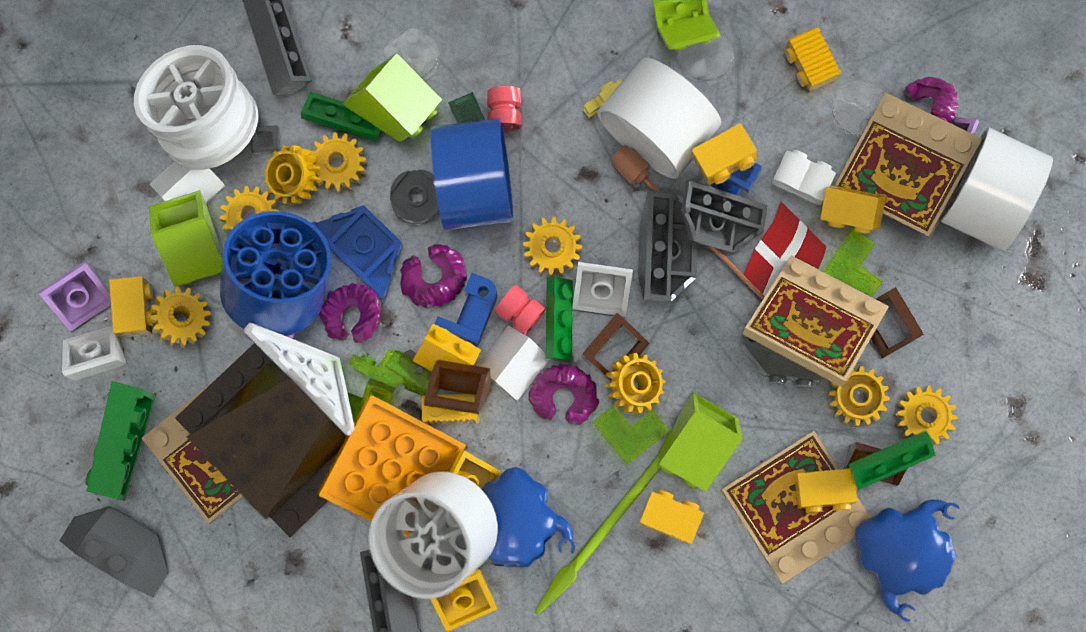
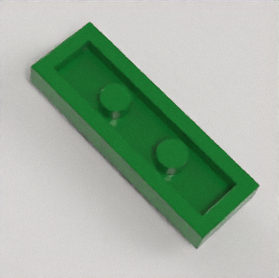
[301,92,382,142]
[546,276,573,362]
[849,430,936,490]

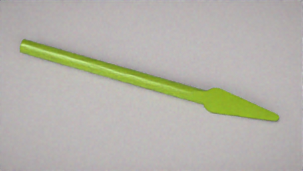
[535,455,661,615]

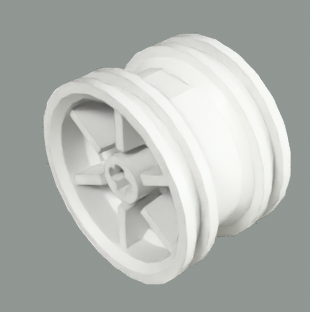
[134,45,258,170]

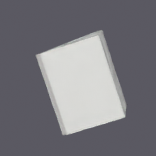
[149,162,226,205]
[572,262,633,317]
[62,325,127,381]
[476,325,550,401]

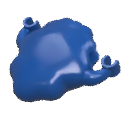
[448,467,575,567]
[855,499,960,622]

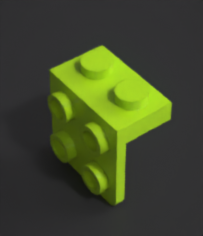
[651,0,720,50]

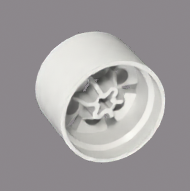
[597,57,721,179]
[940,127,1053,251]
[369,472,498,599]

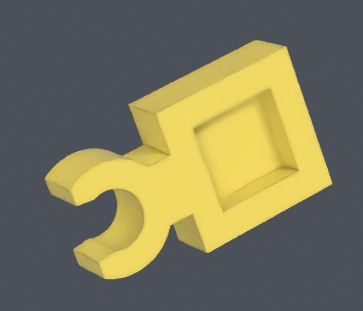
[583,79,622,118]

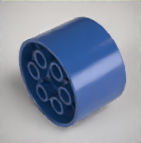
[431,118,513,230]
[220,211,331,336]

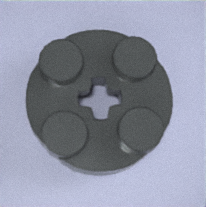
[390,169,439,225]

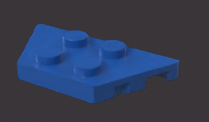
[312,205,403,299]

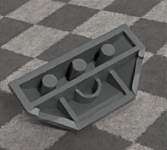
[681,180,768,252]
[638,191,697,302]
[739,337,825,388]
[59,506,168,597]

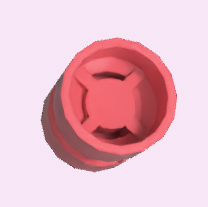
[487,86,522,132]
[494,285,546,335]

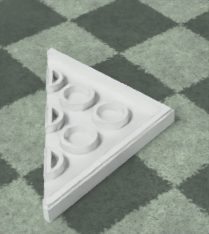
[244,323,355,436]

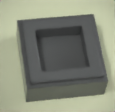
[251,125,280,155]

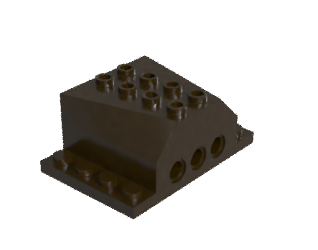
[175,343,347,538]

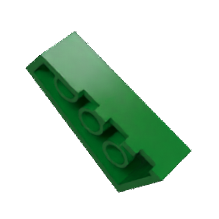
[85,381,156,501]

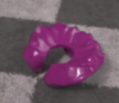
[904,77,959,123]
[400,244,467,308]
[319,283,381,343]
[529,363,599,425]

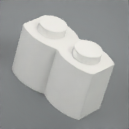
[772,150,836,206]

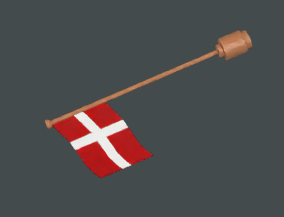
[611,145,827,300]

